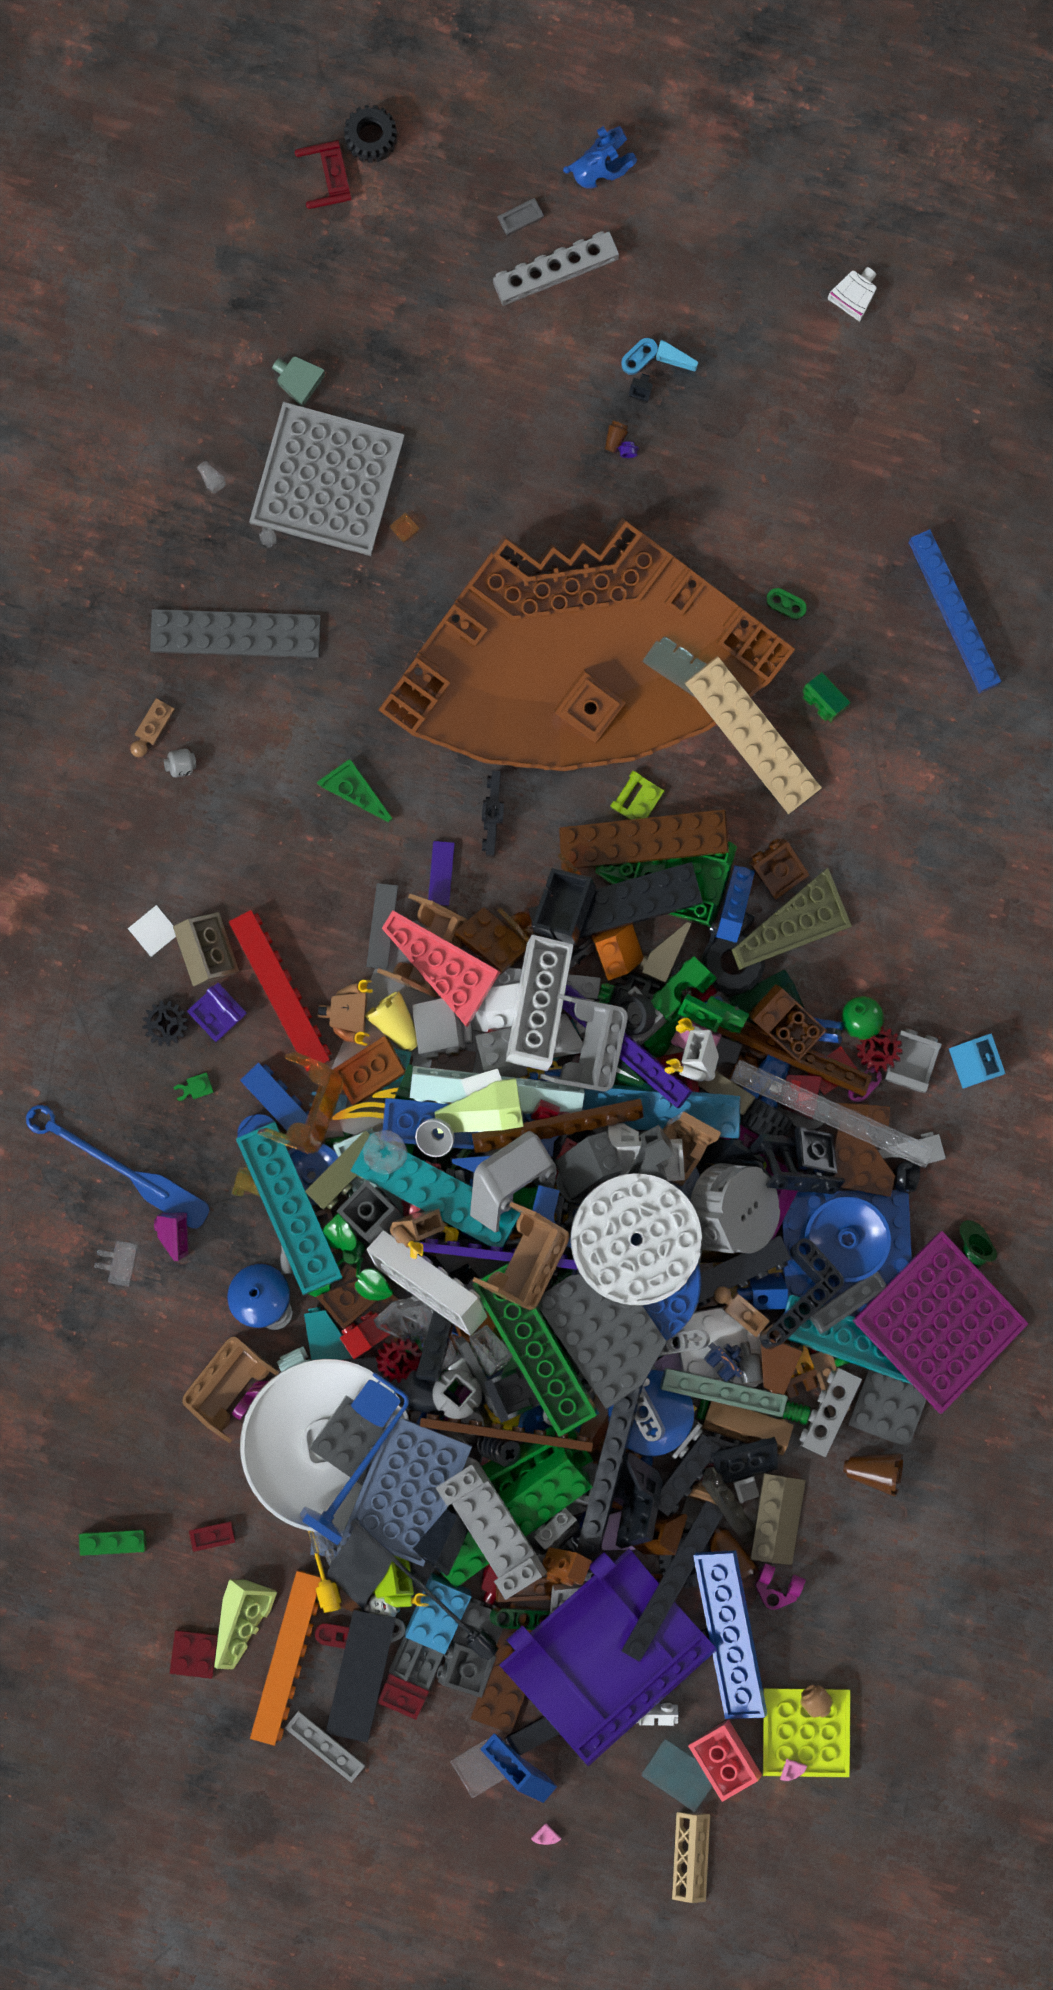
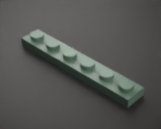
[660,1367,788,1417]

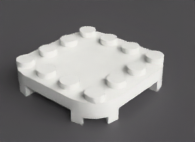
[677,1306,763,1387]

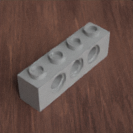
[799,1368,862,1457]

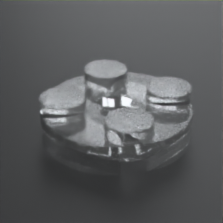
[363,1130,407,1174]

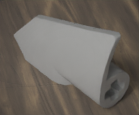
[339,1107,394,1144]

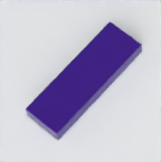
[428,841,454,906]

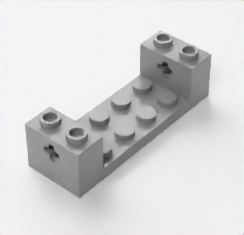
[436,1462,547,1600]

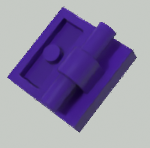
[187,983,247,1042]

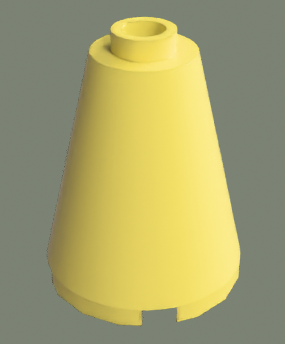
[365,991,417,1051]

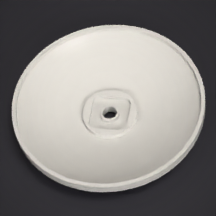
[240,1359,409,1532]

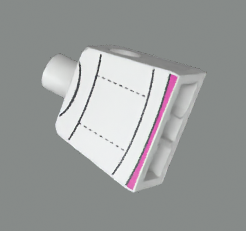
[828,267,877,322]

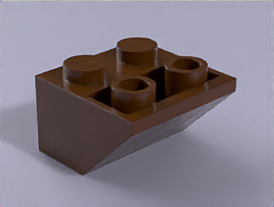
[632,1513,688,1555]

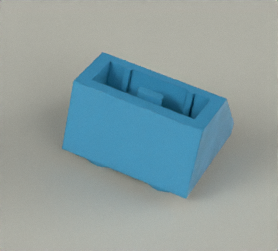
[949,1034,1005,1089]

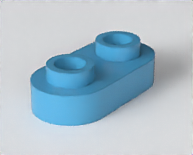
[621,338,657,375]

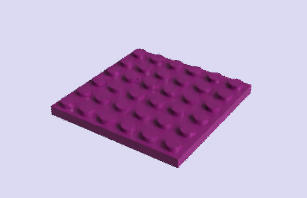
[852,1231,1028,1414]

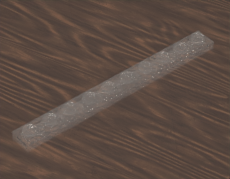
[730,1060,934,1168]

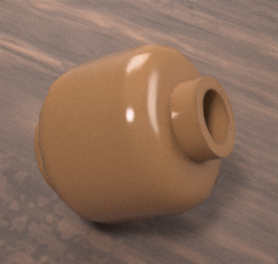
[800,1685,833,1718]

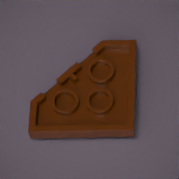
[832,1122,895,1197]

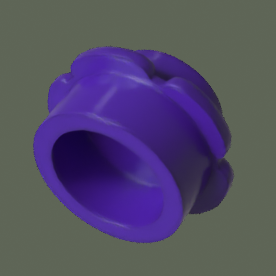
[618,441,639,458]

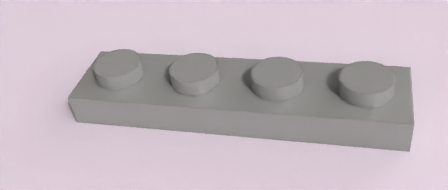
[285,1711,365,1783]

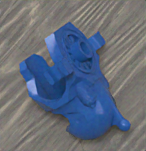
[563,126,637,189]

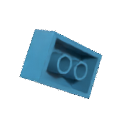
[405,1573,472,1654]

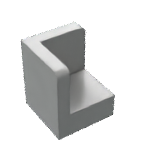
[733,1476,759,1503]

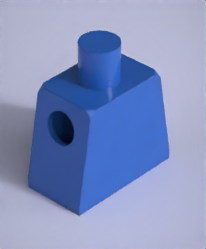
[737,1272,788,1310]

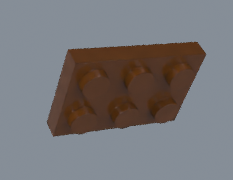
[454,907,527,975]

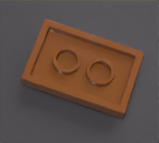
[332,1036,406,1106]

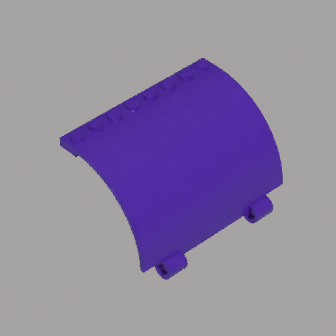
[499,1548,717,1766]

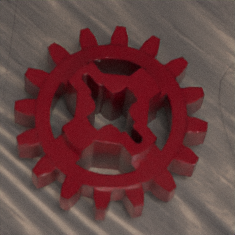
[856,1026,903,1073]
[376,1337,422,1383]

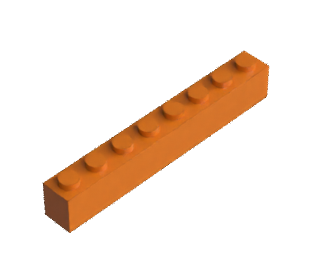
[250,1570,322,1746]

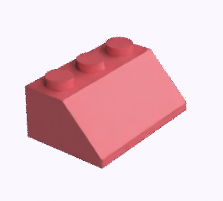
[688,1719,762,1802]

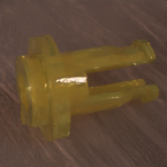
[231,1164,260,1197]

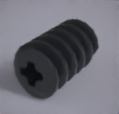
[476,1435,521,1467]

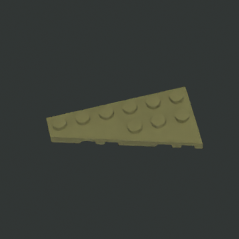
[732,868,852,970]

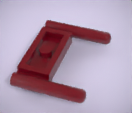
[294,140,352,209]

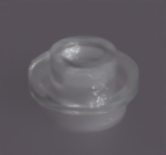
[259,527,276,548]

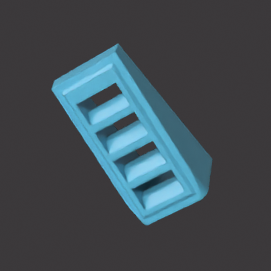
[656,340,698,372]

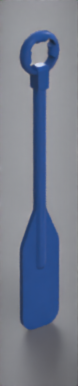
[26,1105,210,1228]

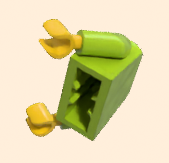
[373,1555,429,1608]

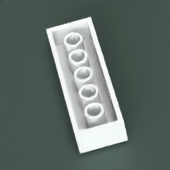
[505,935,573,1071]
[367,1230,487,1336]

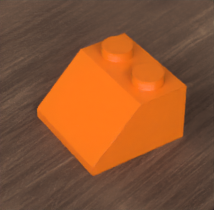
[592,924,644,981]

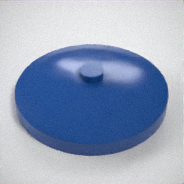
[805,1196,891,1282]
[608,1370,694,1457]

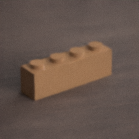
[702,1401,794,1455]

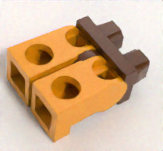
[785,1346,817,1399]

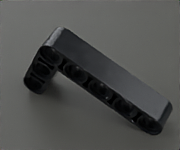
[760,1238,844,1350]

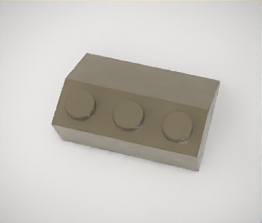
[173,912,240,986]

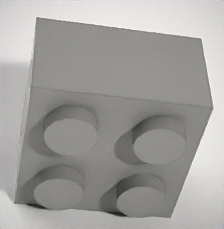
[475,1028,528,1078]

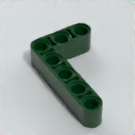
[490,1607,550,1630]

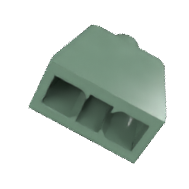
[272,357,325,407]

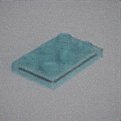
[641,1739,712,1812]

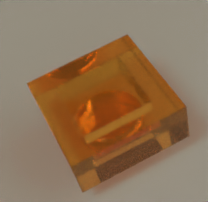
[389,513,419,543]

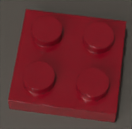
[169,1630,218,1679]

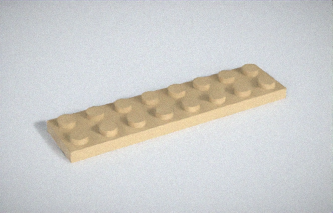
[684,656,821,814]

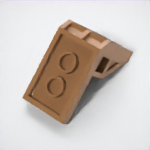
[663,1111,721,1186]

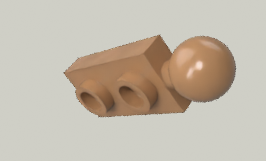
[130,698,175,757]
[714,1286,770,1337]

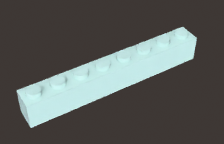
[410,1066,584,1114]

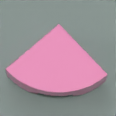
[780,1758,807,1781]
[531,1823,561,1845]

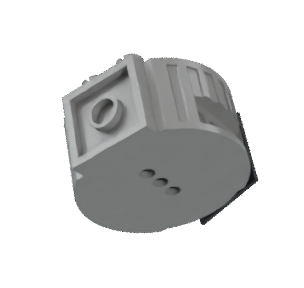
[690,1159,780,1253]

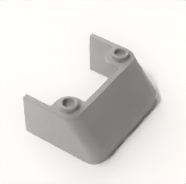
[540,994,628,1092]
[470,1131,557,1233]

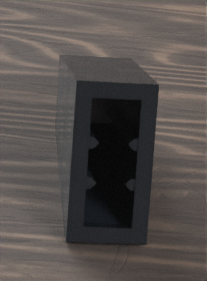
[413,1509,469,1576]

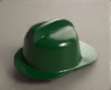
[960,1220,998,1268]

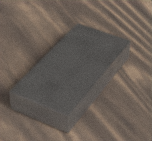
[497,198,544,236]

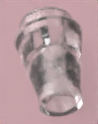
[197,461,226,493]

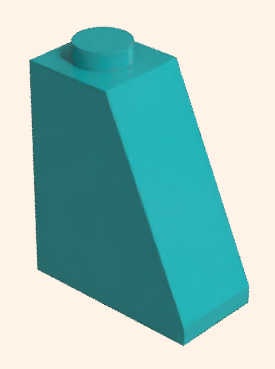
[304,1307,352,1360]

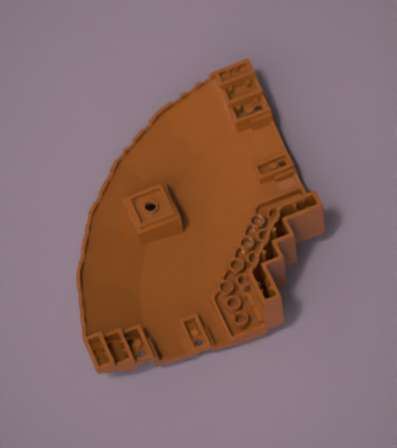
[378,518,795,771]

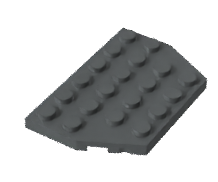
[537,1274,667,1409]

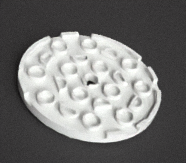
[571,1174,702,1305]

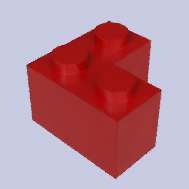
[340,1311,392,1359]

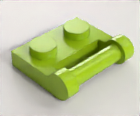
[610,771,664,820]

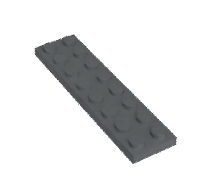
[150,609,321,658]

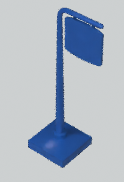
[300,1373,409,1545]

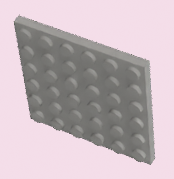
[249,402,405,556]

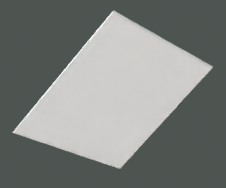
[128,905,176,957]

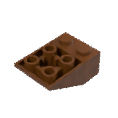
[748,984,827,1061]

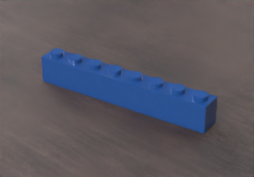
[909,529,1001,694]

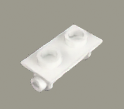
[637,1703,678,1726]

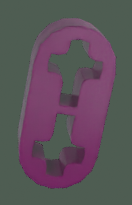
[848,1068,882,1103]

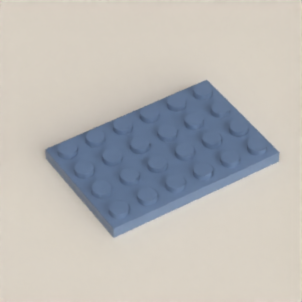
[343,1414,472,1566]

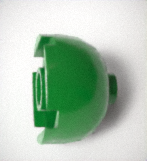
[841,996,885,1040]

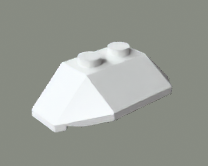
[471,982,520,1032]

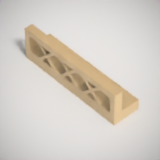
[672,1812,710,1903]

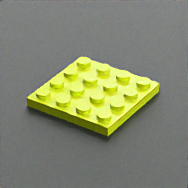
[763,1688,850,1777]

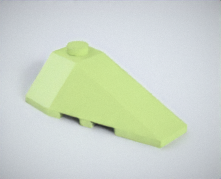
[435,1078,523,1133]
[214,1579,277,1669]

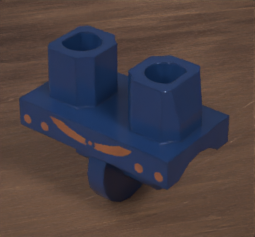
[704,1342,743,1382]

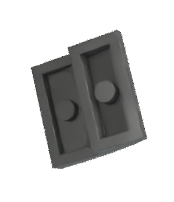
[388,1635,445,1691]

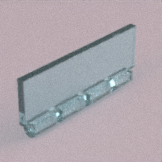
[642,636,707,699]

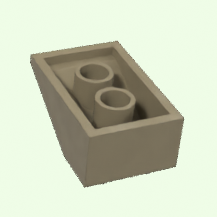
[639,922,691,986]

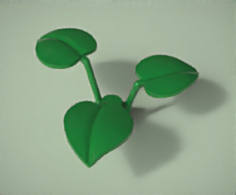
[297,1213,394,1301]

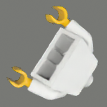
[664,1018,718,1082]

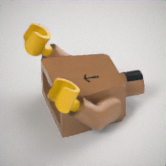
[318,980,373,1046]
[390,1209,459,1259]

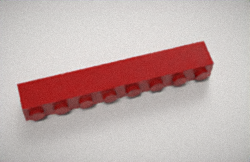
[229,910,332,1073]

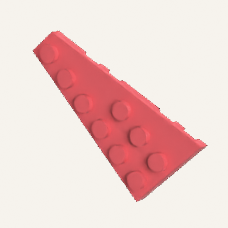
[382,910,500,1027]

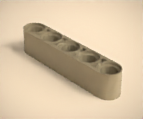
[664,1044,755,1115]

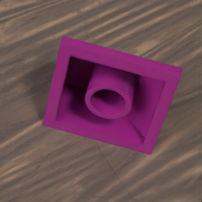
[154,1212,189,1261]

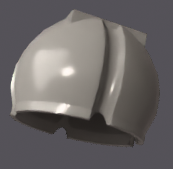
[432,1369,482,1419]

